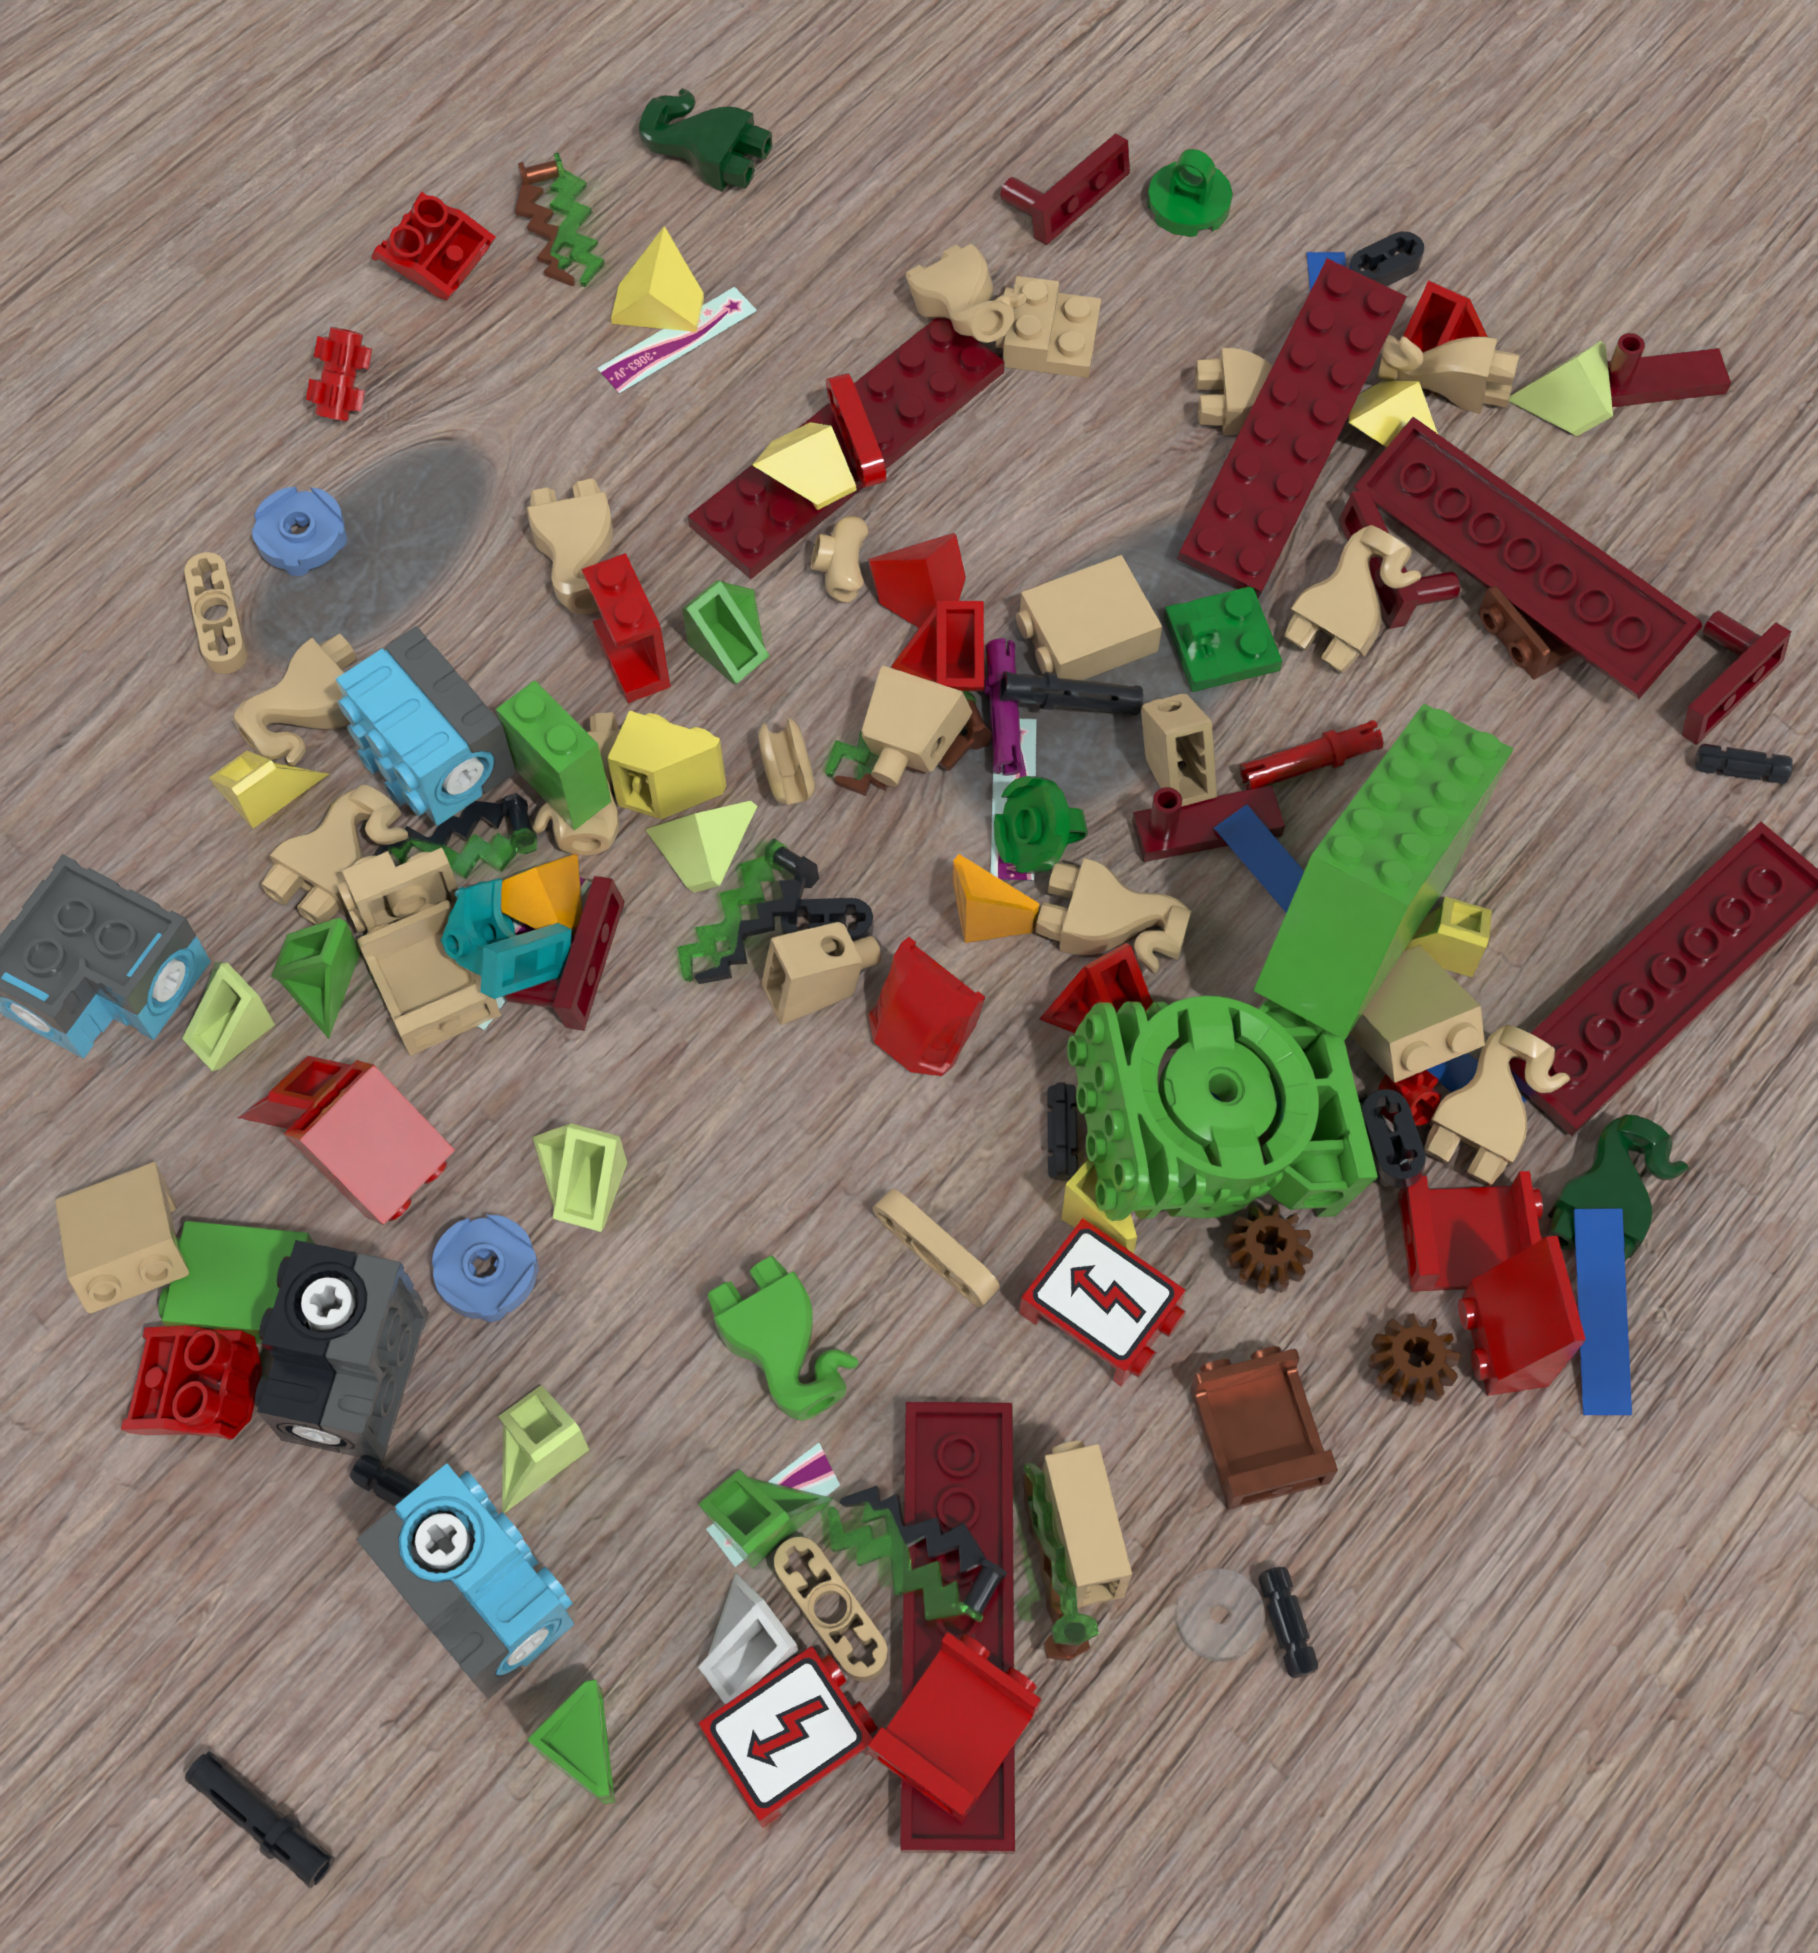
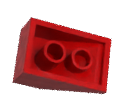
[1458,1236,1586,1396]

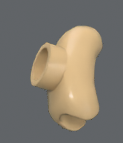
[810,516,869,603]
[758,717,815,805]

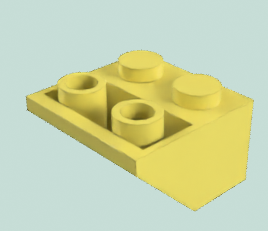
[607,710,726,820]

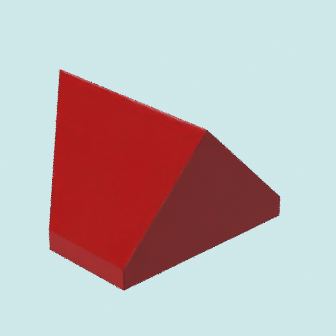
[1403,280,1488,353]
[868,533,966,628]
[891,601,984,691]
[1039,943,1153,1033]
[237,1056,351,1129]

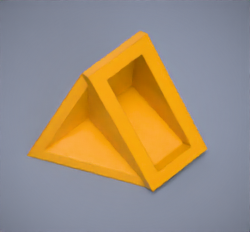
[501,854,582,936]
[953,854,1040,943]

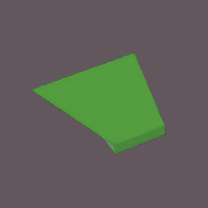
[682,580,770,684]
[271,918,361,1039]
[698,1469,834,1569]
[527,1679,615,1805]

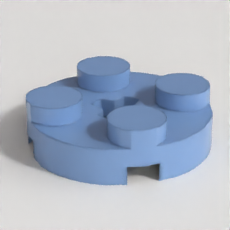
[252,487,347,576]
[432,1215,539,1322]

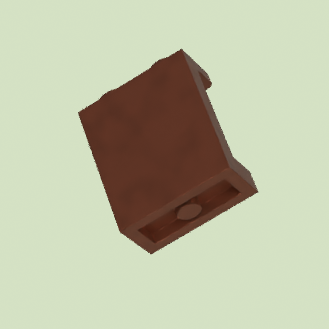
[1478,585,1578,680]
[1190,1346,1338,1510]

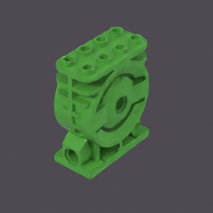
[1067,996,1378,1221]

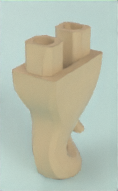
[906,244,1026,343]
[1378,335,1519,414]
[1195,348,1273,436]
[527,478,614,614]
[1284,525,1421,673]
[233,633,357,766]
[533,712,620,855]
[261,785,408,925]
[1036,858,1192,974]
[1424,1025,1570,1187]

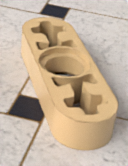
[184,552,248,674]
[872,1189,1000,1308]
[774,1537,888,1682]

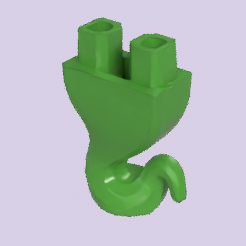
[708,1256,859,1421]

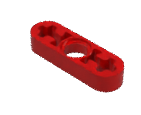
[826,373,887,488]

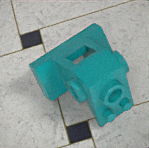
[440,878,572,999]

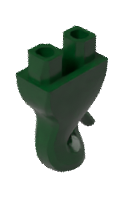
[639,88,773,192]
[1546,1114,1689,1261]

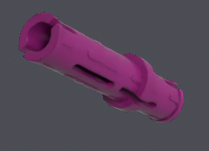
[984,638,1023,776]

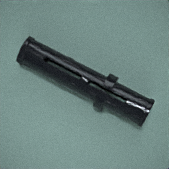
[999,671,1143,715]
[185,1751,335,1888]

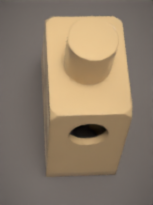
[862,665,972,787]
[1141,694,1217,806]
[761,922,881,1025]

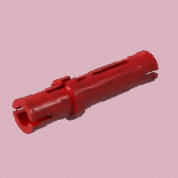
[1239,720,1384,790]

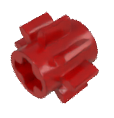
[314,327,372,376]
[306,369,365,421]
[1378,1070,1442,1125]

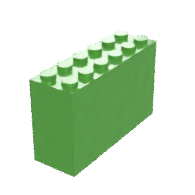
[1253,703,1514,1040]

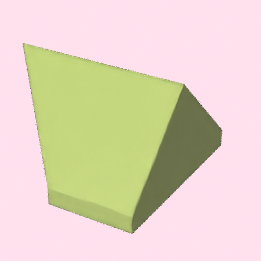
[1509,341,1613,437]
[645,801,757,893]
[182,961,275,1071]
[532,1123,627,1232]
[498,1385,589,1513]

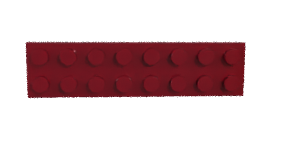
[1177,258,1407,599]
[688,318,1005,580]
[1354,416,1702,700]
[1509,821,1818,1136]
[900,1402,1015,1854]

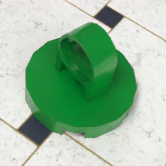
[1147,149,1233,237]
[994,776,1088,874]

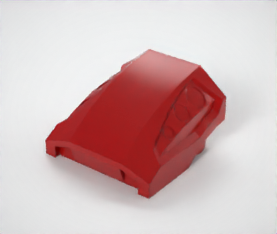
[371,192,496,301]
[868,937,985,1076]
[121,1325,262,1440]

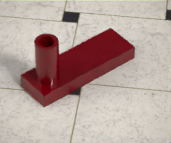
[1000,133,1130,245]
[1607,333,1731,408]
[1338,489,1460,629]
[1682,610,1792,745]
[1132,785,1285,862]
[505,876,625,1031]

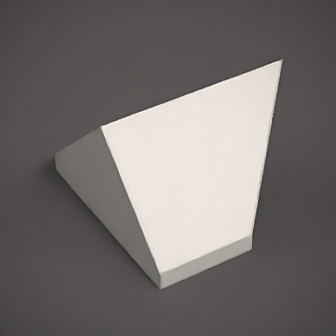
[698,1572,799,1704]

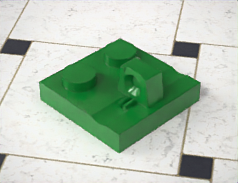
[1164,587,1282,692]

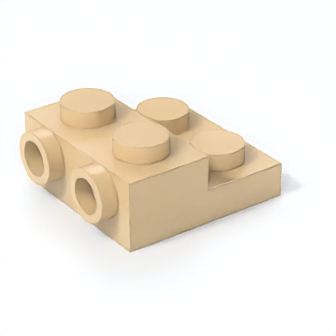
[996,276,1101,378]
[336,848,458,933]

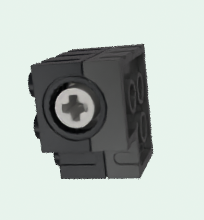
[255,1240,429,1462]

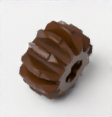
[1223,1204,1313,1295]
[1368,1313,1461,1407]

